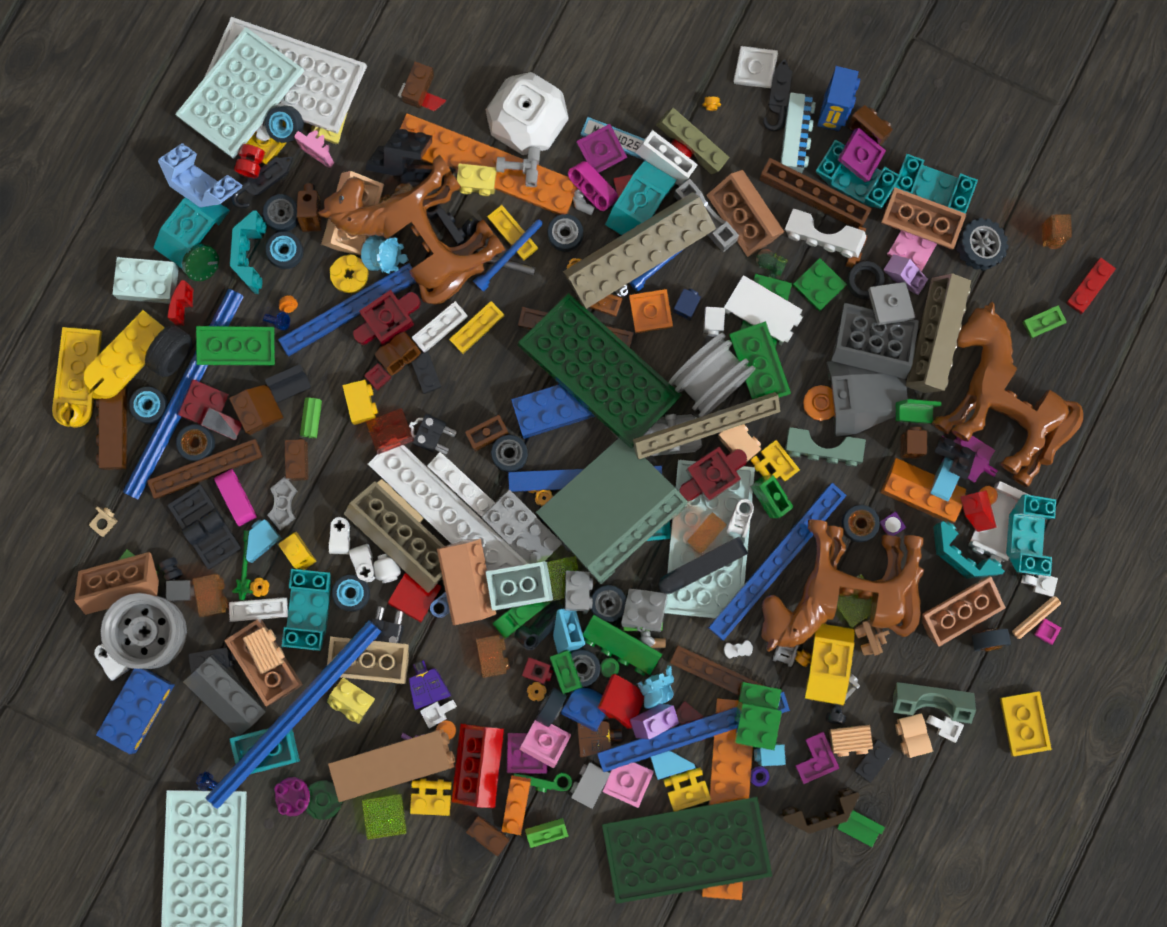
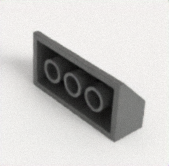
[183,654,267,736]

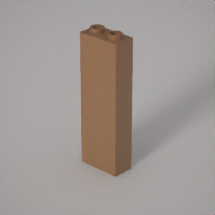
[328,729,455,802]

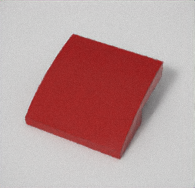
[168,280,193,326]
[388,573,442,623]
[598,674,644,728]

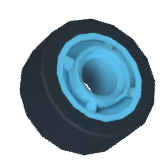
[265,105,304,143]
[266,232,303,269]
[129,387,168,424]
[332,575,370,611]

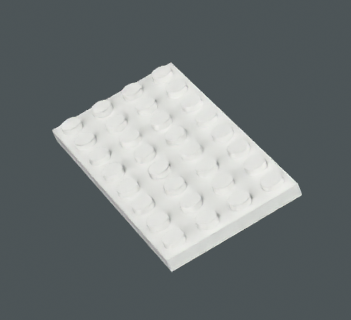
[204,17,367,134]

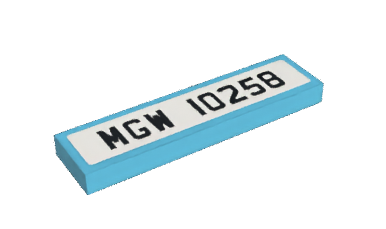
[581,117,646,161]

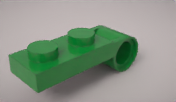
[493,601,550,639]
[514,772,572,792]

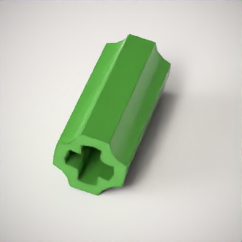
[300,398,322,438]

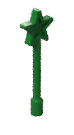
[232,531,253,600]

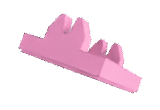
[294,130,334,168]

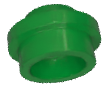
[600,658,619,678]

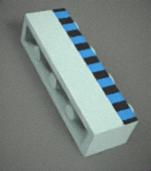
[781,93,815,173]

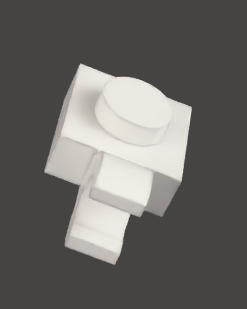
[1021,575,1058,597]
[420,700,457,728]
[926,715,964,743]

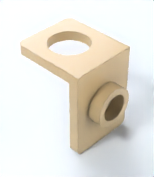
[89,506,118,537]

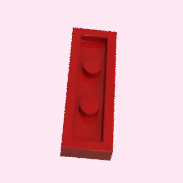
[1066,258,1116,314]

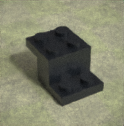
[366,129,432,177]

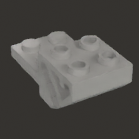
[481,489,562,564]

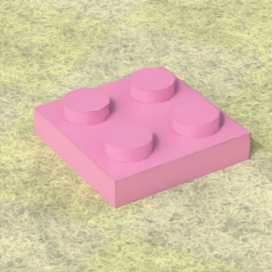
[887,231,937,271]
[519,720,571,768]
[602,762,654,808]

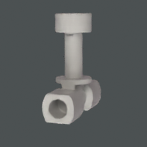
[496,147,540,187]

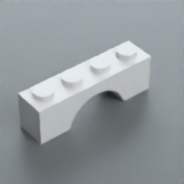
[785,209,866,258]
[427,452,495,516]

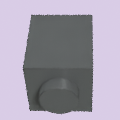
[166,580,197,601]

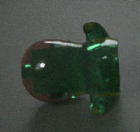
[756,249,788,278]

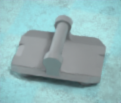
[644,414,702,456]

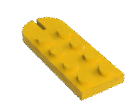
[83,310,165,399]
[52,327,102,428]

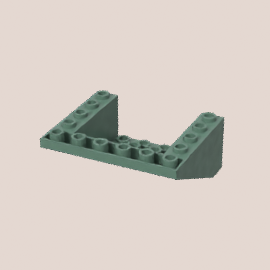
[536,438,688,584]

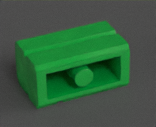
[750,475,793,518]

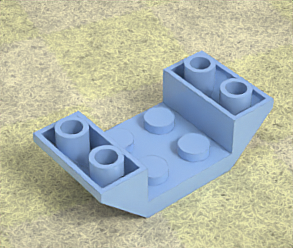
[158,143,243,207]

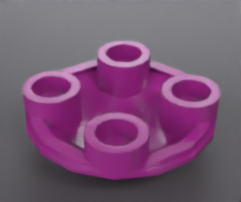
[274,777,310,816]

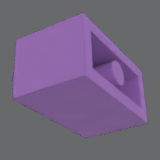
[630,704,679,739]

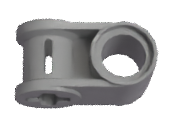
[773,645,798,667]

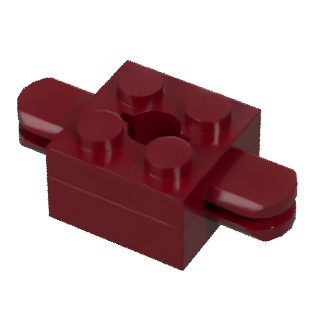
[353,290,421,346]
[679,447,747,503]

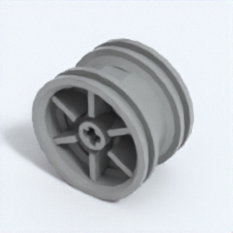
[669,333,756,417]
[101,593,187,669]

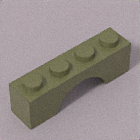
[656,108,730,174]

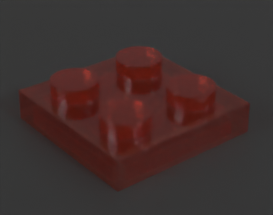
[366,408,414,455]

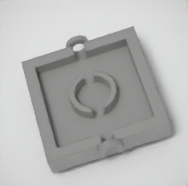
[622,588,668,632]

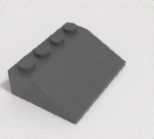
[831,303,919,379]

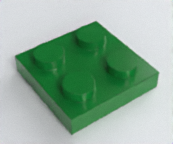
[793,258,847,312]

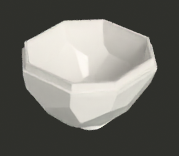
[486,72,569,155]

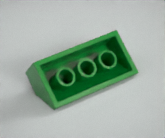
[583,615,662,676]

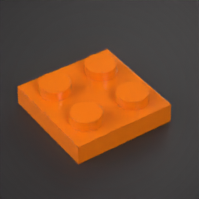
[629,289,673,333]

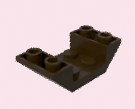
[779,788,860,834]

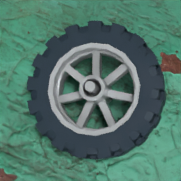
[956,218,1008,270]

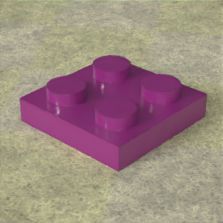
[577,124,628,173]
[838,128,886,182]

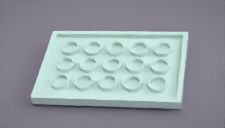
[175,27,304,159]

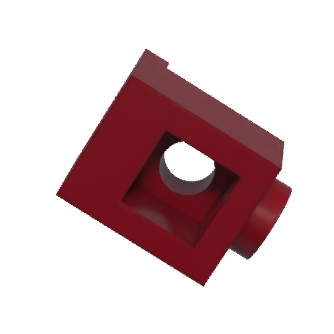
[522,658,553,684]

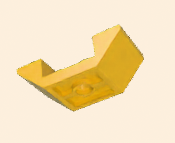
[805,624,854,705]

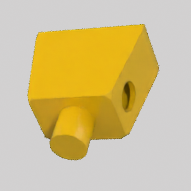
[278,532,317,570]

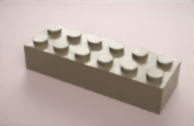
[905,273,971,393]
[344,482,444,593]

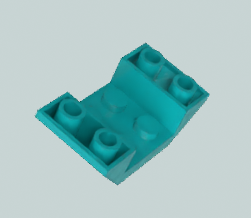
[816,140,901,208]
[894,154,978,214]
[605,161,677,235]
[154,197,230,268]
[230,211,266,294]
[1006,494,1056,577]
[933,521,1004,579]
[282,569,331,651]

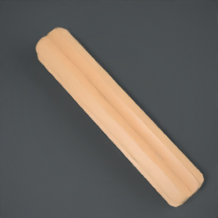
[1012,596,1061,639]

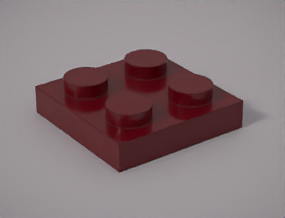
[177,379,229,424]

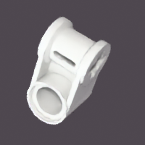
[727,499,754,538]
[329,517,350,554]
[349,543,376,582]
[95,644,130,681]

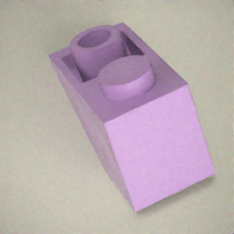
[884,254,928,295]

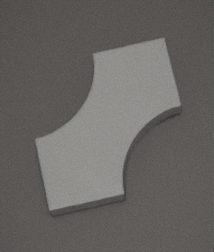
[267,476,298,530]

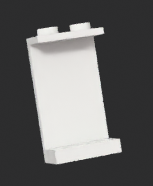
[724,275,803,345]
[968,481,1029,563]

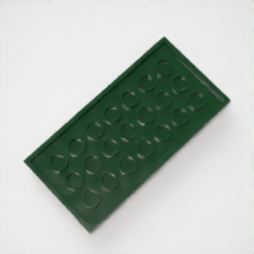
[517,293,682,448]
[602,796,772,904]

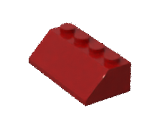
[451,724,504,808]

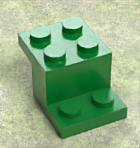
[734,682,782,750]

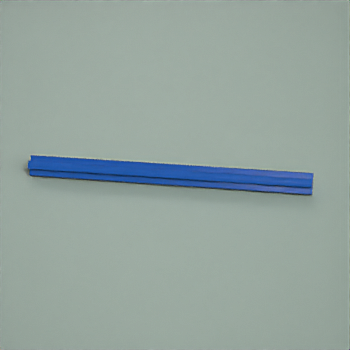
[123,289,243,499]
[205,621,381,809]

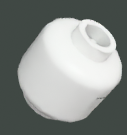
[373,554,401,583]

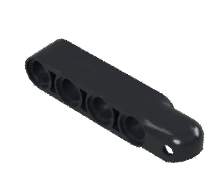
[658,536,749,594]

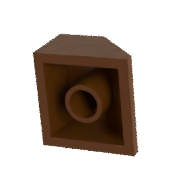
[847,105,893,146]
[229,384,284,435]

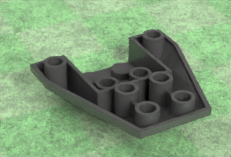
[826,361,908,437]

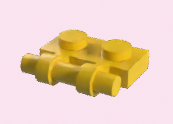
[750,440,800,482]
[663,768,711,811]
[410,778,452,816]

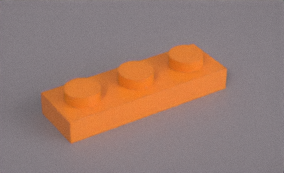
[502,775,531,835]

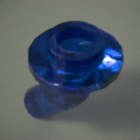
[263,311,291,330]
[196,771,218,791]

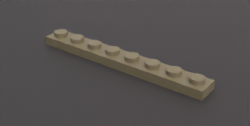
[633,392,780,459]

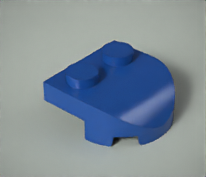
[561,688,606,732]

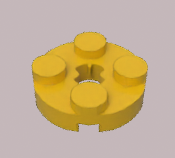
[330,255,369,294]

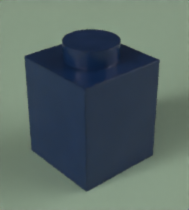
[673,289,701,321]

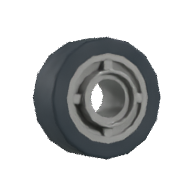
[548,214,583,252]

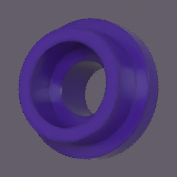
[750,767,769,787]

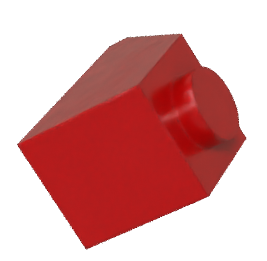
[961,490,997,532]

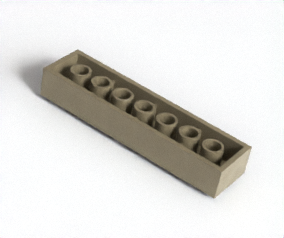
[563,192,716,309]

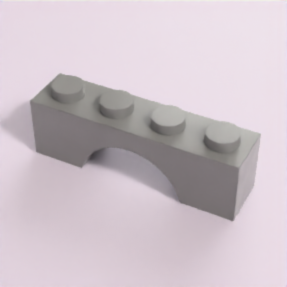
[674,179,739,252]

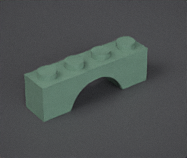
[785,427,866,467]
[893,682,976,724]

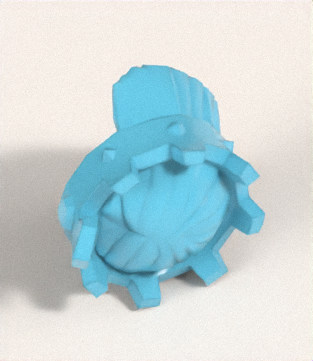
[361,235,408,273]
[637,666,674,709]

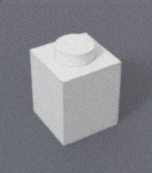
[703,307,725,337]

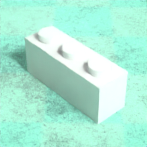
[635,130,698,186]

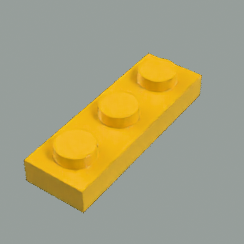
[487,205,538,261]
[449,301,504,354]

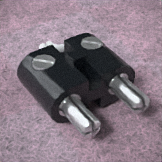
[409,413,456,454]
[371,606,404,644]

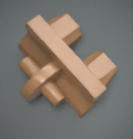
[855,620,890,656]

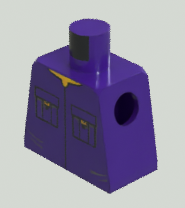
[409,660,451,710]

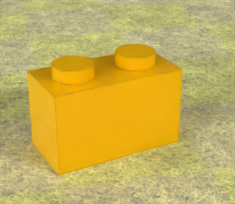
[343,380,378,425]

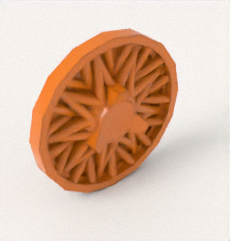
[803,385,835,421]

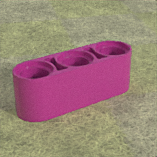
[568,161,618,211]
[214,469,257,527]

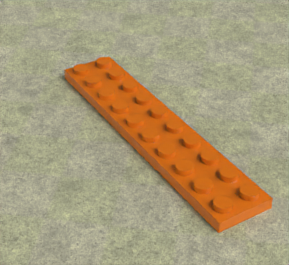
[400,113,578,215]
[702,699,753,900]

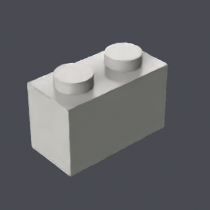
[570,762,610,809]

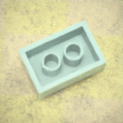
[112,257,179,304]
[486,562,553,610]

